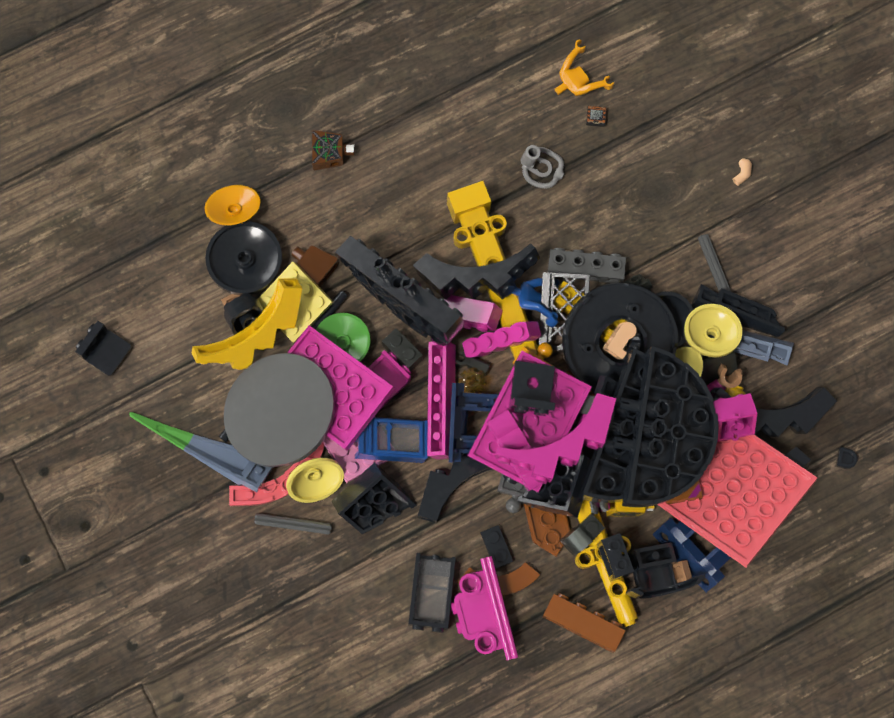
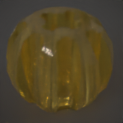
[458,368,487,394]

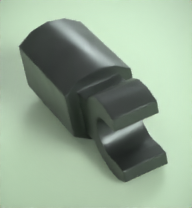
[455,351,490,376]

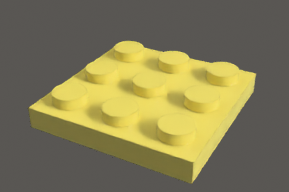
[258,262,333,343]

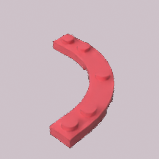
[229,442,325,506]

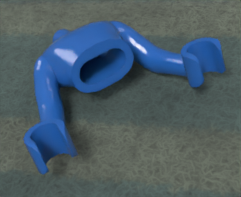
[512,278,559,327]

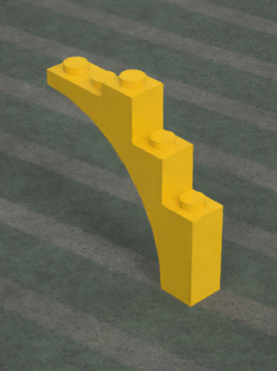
[192,278,302,370]

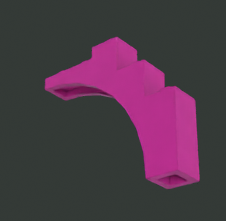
[495,393,616,484]

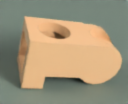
[602,322,636,359]

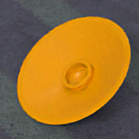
[205,185,260,225]

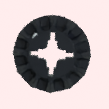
[622,333,642,361]

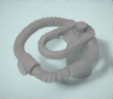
[521,145,564,189]

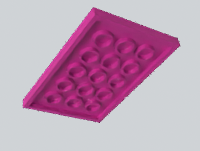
[287,325,395,451]
[467,351,591,492]

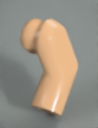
[733,158,752,186]

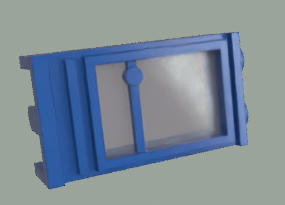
[355,417,429,463]

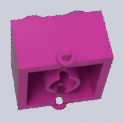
[713,394,757,442]

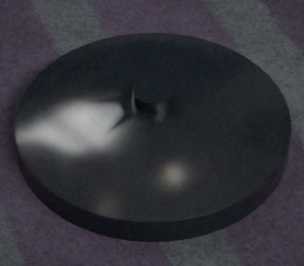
[205,221,282,295]

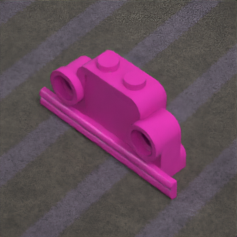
[451,556,518,660]

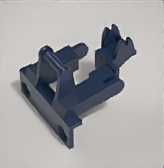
[449,383,499,463]
[652,518,731,593]

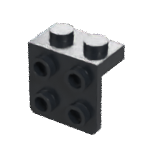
[75,321,131,376]

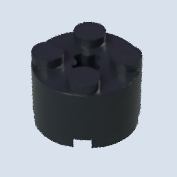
[224,293,264,335]

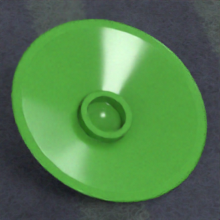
[316,313,370,362]

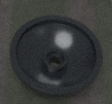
[656,291,693,347]

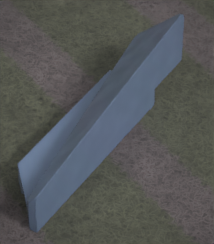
[708,330,794,365]

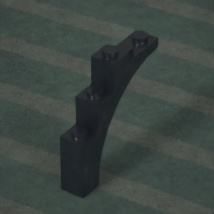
[413,244,540,300]
[710,387,837,437]
[418,453,493,523]

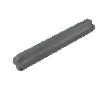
[698,234,731,292]
[254,513,332,535]

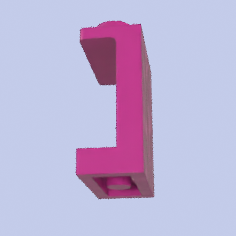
[368,350,411,410]

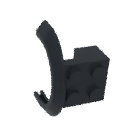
[626,542,705,599]

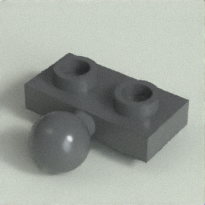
[497,474,525,513]

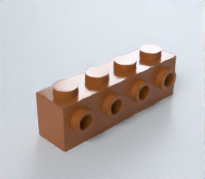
[542,593,626,653]

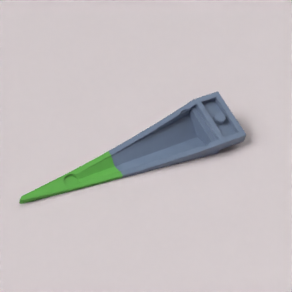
[129,412,274,492]

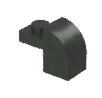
[560,514,605,555]

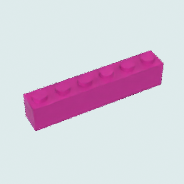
[427,342,456,460]

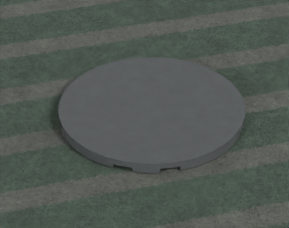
[224,353,335,467]

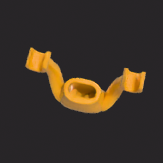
[555,39,614,96]

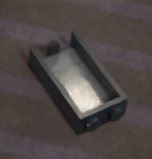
[408,553,456,633]

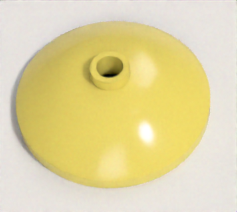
[684,304,742,357]
[286,458,344,503]

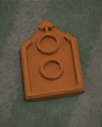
[524,504,570,557]

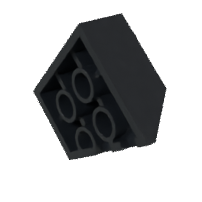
[517,454,591,518]
[332,462,417,534]

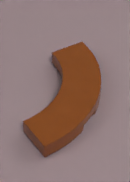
[457,562,540,596]

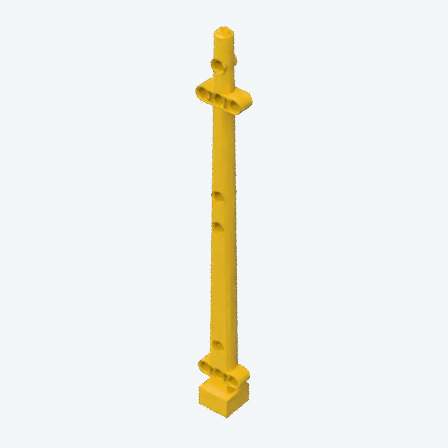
[447,181,638,627]

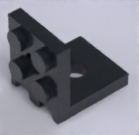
[509,361,555,416]

